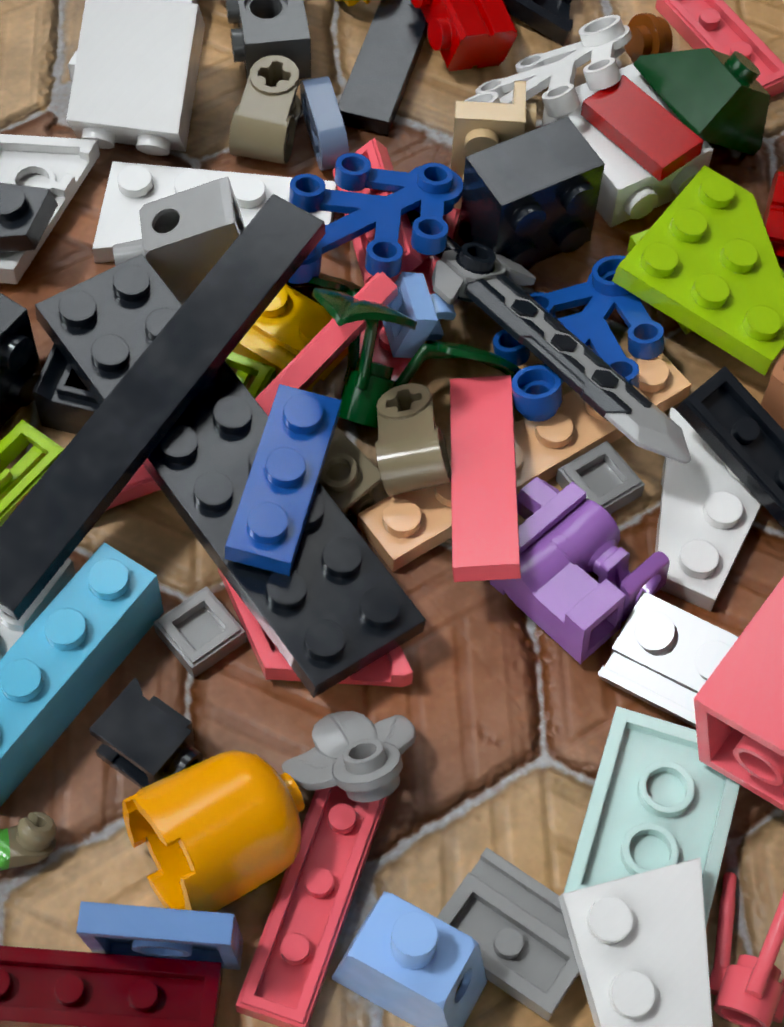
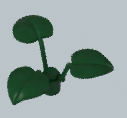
[286,272,521,428]

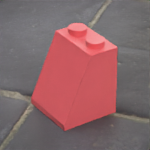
[694,577,784,811]

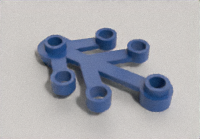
[288,153,463,284]
[493,255,664,422]

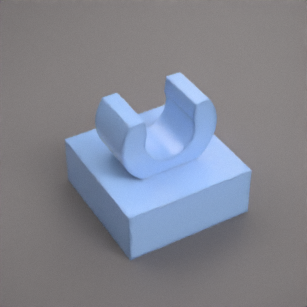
[383,272,456,358]

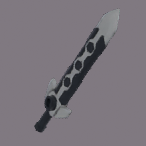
[408,210,691,464]

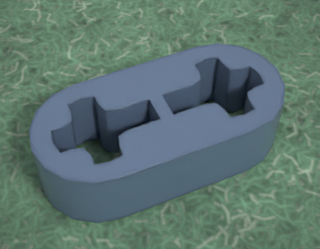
[300,76,349,171]

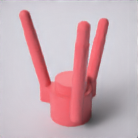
[709,871,784,1027]

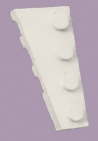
[92,161,336,264]

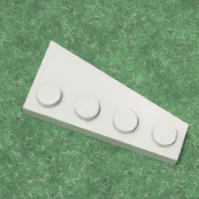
[558,857,713,1027]

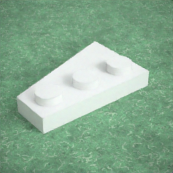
[0,134,100,284]
[655,407,762,612]

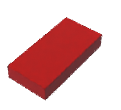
[581,75,704,182]

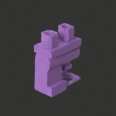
[490,476,670,664]

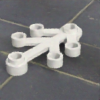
[464,15,632,118]

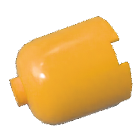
[122,750,304,912]

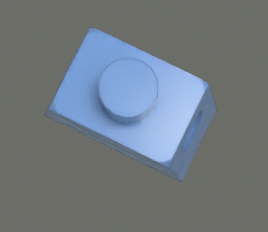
[332,892,487,1027]

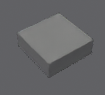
[556,441,645,514]
[153,586,247,678]

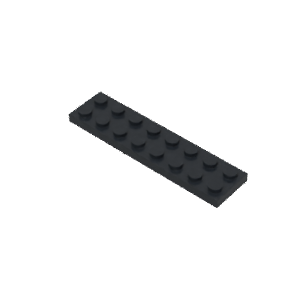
[35,254,426,698]

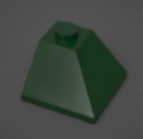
[633,48,770,156]

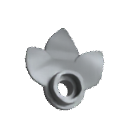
[282,711,416,802]

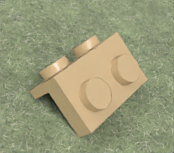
[450,81,537,181]

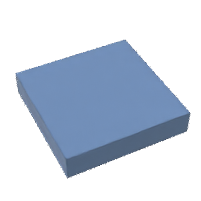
[76,901,244,970]

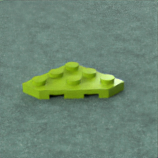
[612,165,784,376]

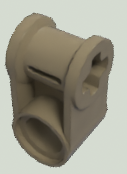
[229,55,301,164]
[375,383,451,496]

